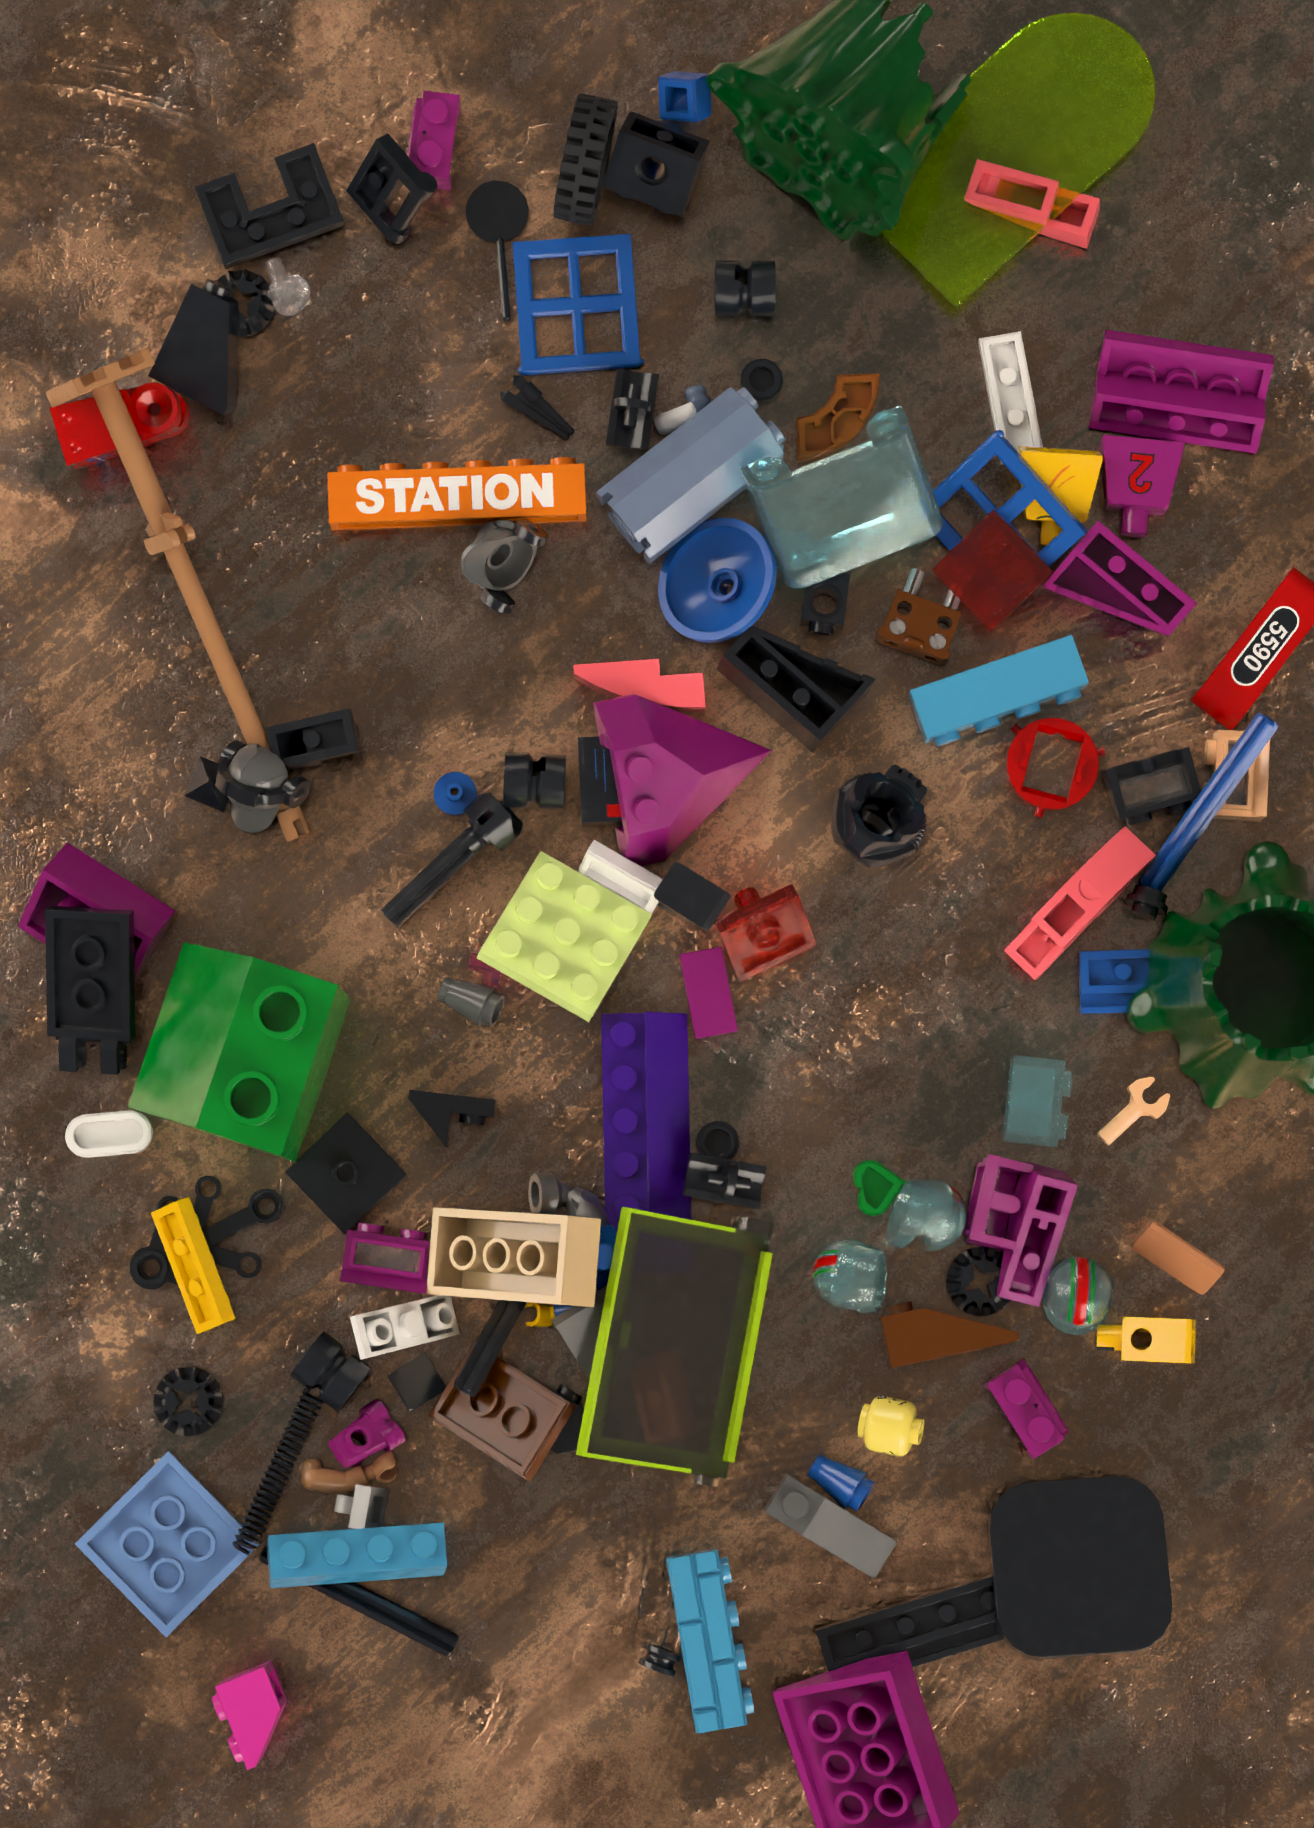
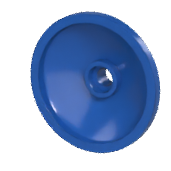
[658,518,776,643]

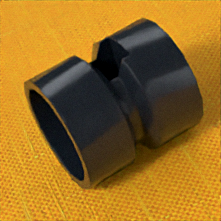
[715,260,776,316]
[503,752,566,810]
[290,1331,372,1413]

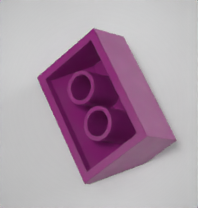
[17,842,176,981]

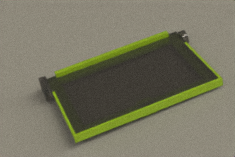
[576,1207,775,1487]

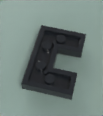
[195,143,344,269]

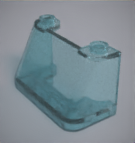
[740,406,943,588]

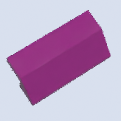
[1089,329,1274,454]

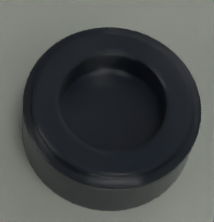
[740,359,783,403]

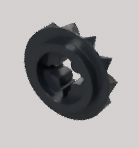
[215,269,275,337]
[947,1247,1011,1316]
[153,1367,223,1436]

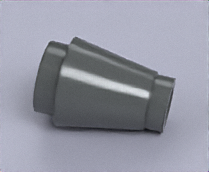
[437,977,505,1027]

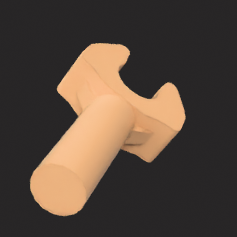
[1097,1077,1170,1146]

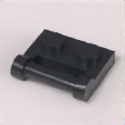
[346,133,438,244]

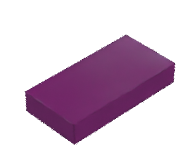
[679,946,738,1040]

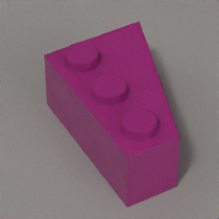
[1042,521,1197,637]

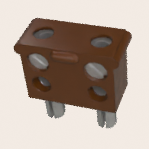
[875,568,965,666]

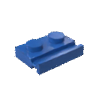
[1078,949,1150,1014]

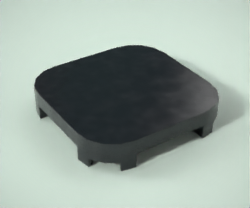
[987,1476,1172,1661]

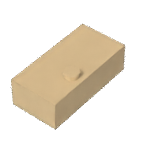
[426,1207,601,1307]

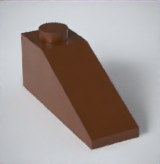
[879,1301,1020,1368]

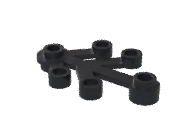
[130,1176,284,1289]

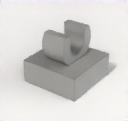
[334,1484,389,1529]

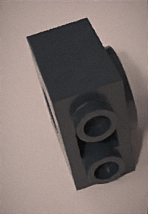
[602,111,710,217]

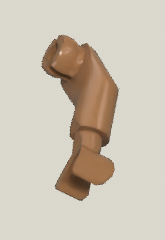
[299,1451,397,1495]

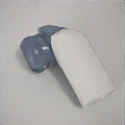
[654,385,711,436]

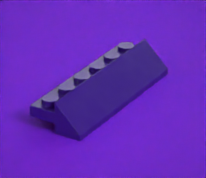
[601,1012,693,1273]

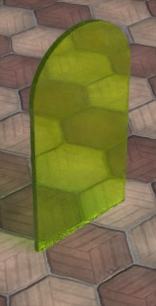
[881,13,1155,308]

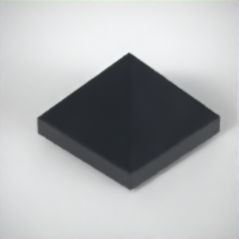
[184,756,229,812]

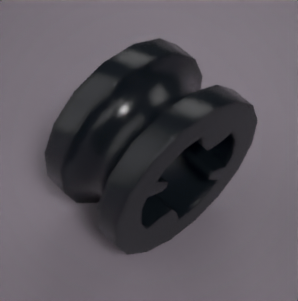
[638,1642,682,1677]

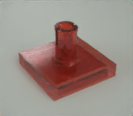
[714,884,816,982]

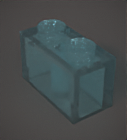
[1002,1055,1072,1148]

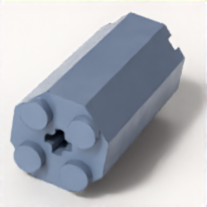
[596,387,786,564]

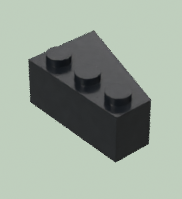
[717,626,876,753]

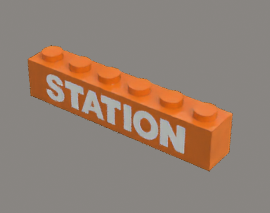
[327,457,587,530]

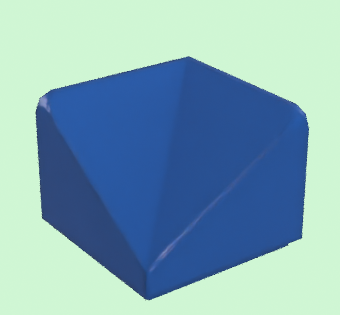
[658,71,711,122]

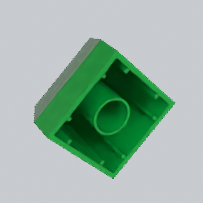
[128,942,351,1162]

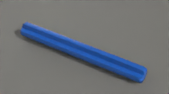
[1139,713,1278,891]

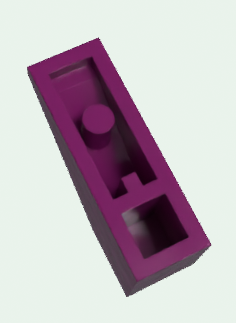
[997,1161,1078,1307]

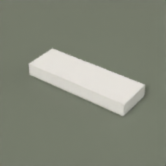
[978,331,1043,465]

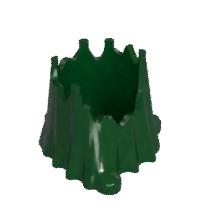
[706,0,971,240]
[1126,841,1314,1109]

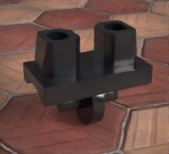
[606,368,659,452]
[682,1153,767,1209]

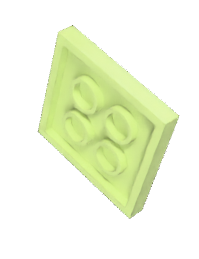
[477,851,652,1022]

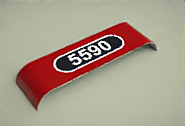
[1190,566,1314,730]

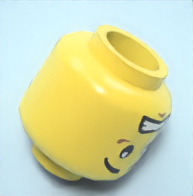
[858,1396,924,1457]

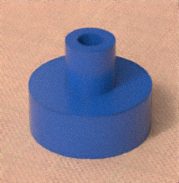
[434,772,477,816]

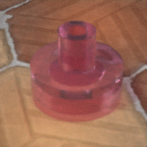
[468,952,503,989]

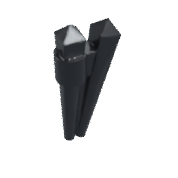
[500,375,575,441]

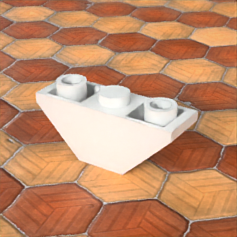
[350,1295,460,1360]

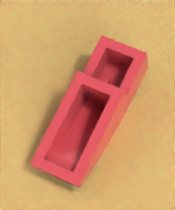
[965,159,1100,249]
[573,659,706,712]

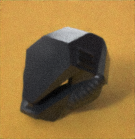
[831,764,927,868]

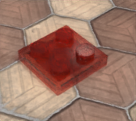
[932,510,1054,632]

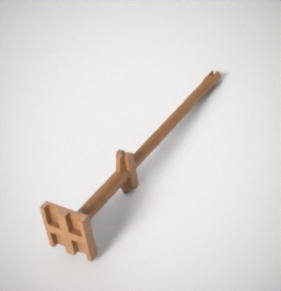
[45,348,310,841]

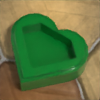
[853,1160,906,1216]

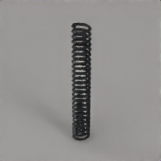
[232,1388,323,1555]

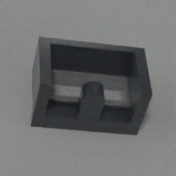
[1100,747,1201,826]

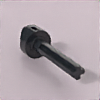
[381,793,523,928]

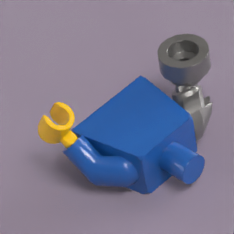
[524,1172,616,1327]

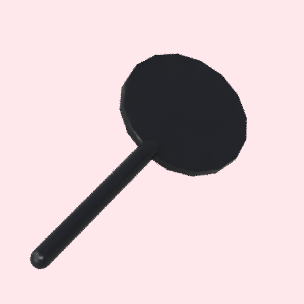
[466,180,529,321]

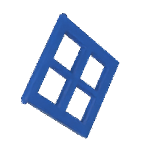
[512,234,645,376]
[914,430,1088,610]

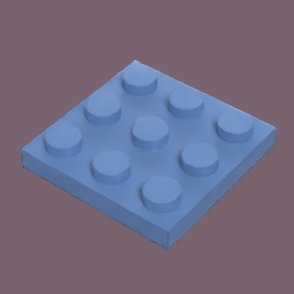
[75,1451,261,1637]

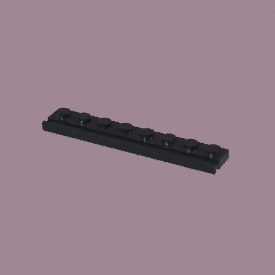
[815,1574,1003,1672]

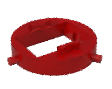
[1005,718,1105,818]

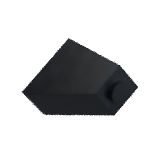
[148,279,238,415]

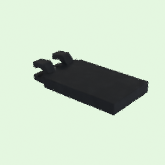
[45,906,135,1075]

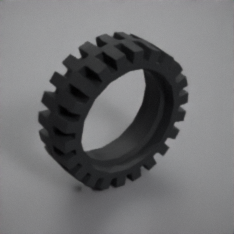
[553,93,618,225]

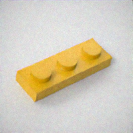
[151,1197,236,1334]

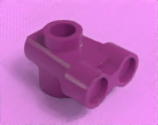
[328,1399,405,1468]

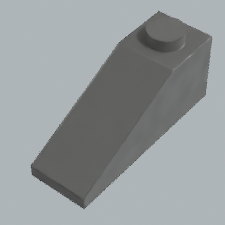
[764,1473,897,1579]

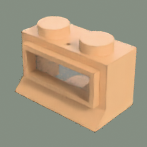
[1203,730,1270,822]

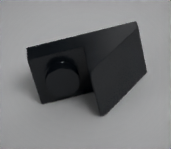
[266,708,361,769]
[654,862,732,932]
[408,1090,497,1148]

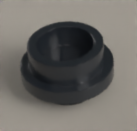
[1125,885,1168,920]
[696,1121,739,1160]

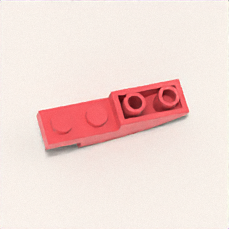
[1004,826,1157,980]

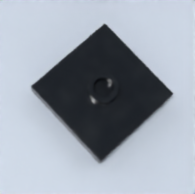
[285,1112,407,1235]

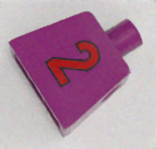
[1098,435,1184,537]

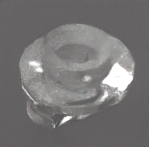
[265,258,310,316]

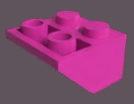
[212,1660,287,1770]

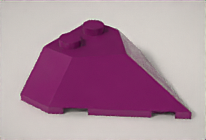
[593,694,772,866]

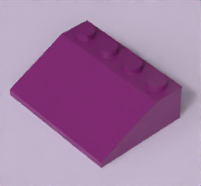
[772,1651,960,1828]

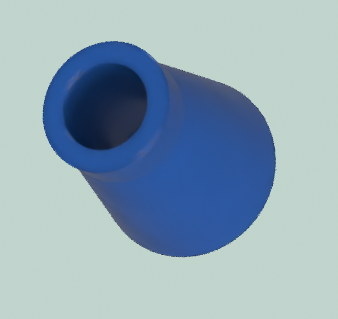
[807,1454,875,1512]

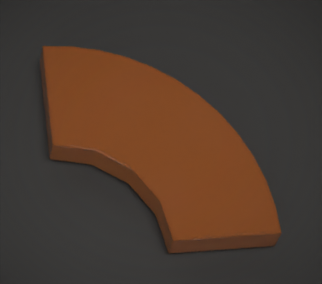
[796,374,880,463]

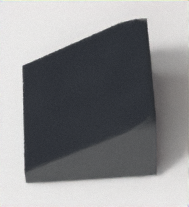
[387,1352,446,1412]

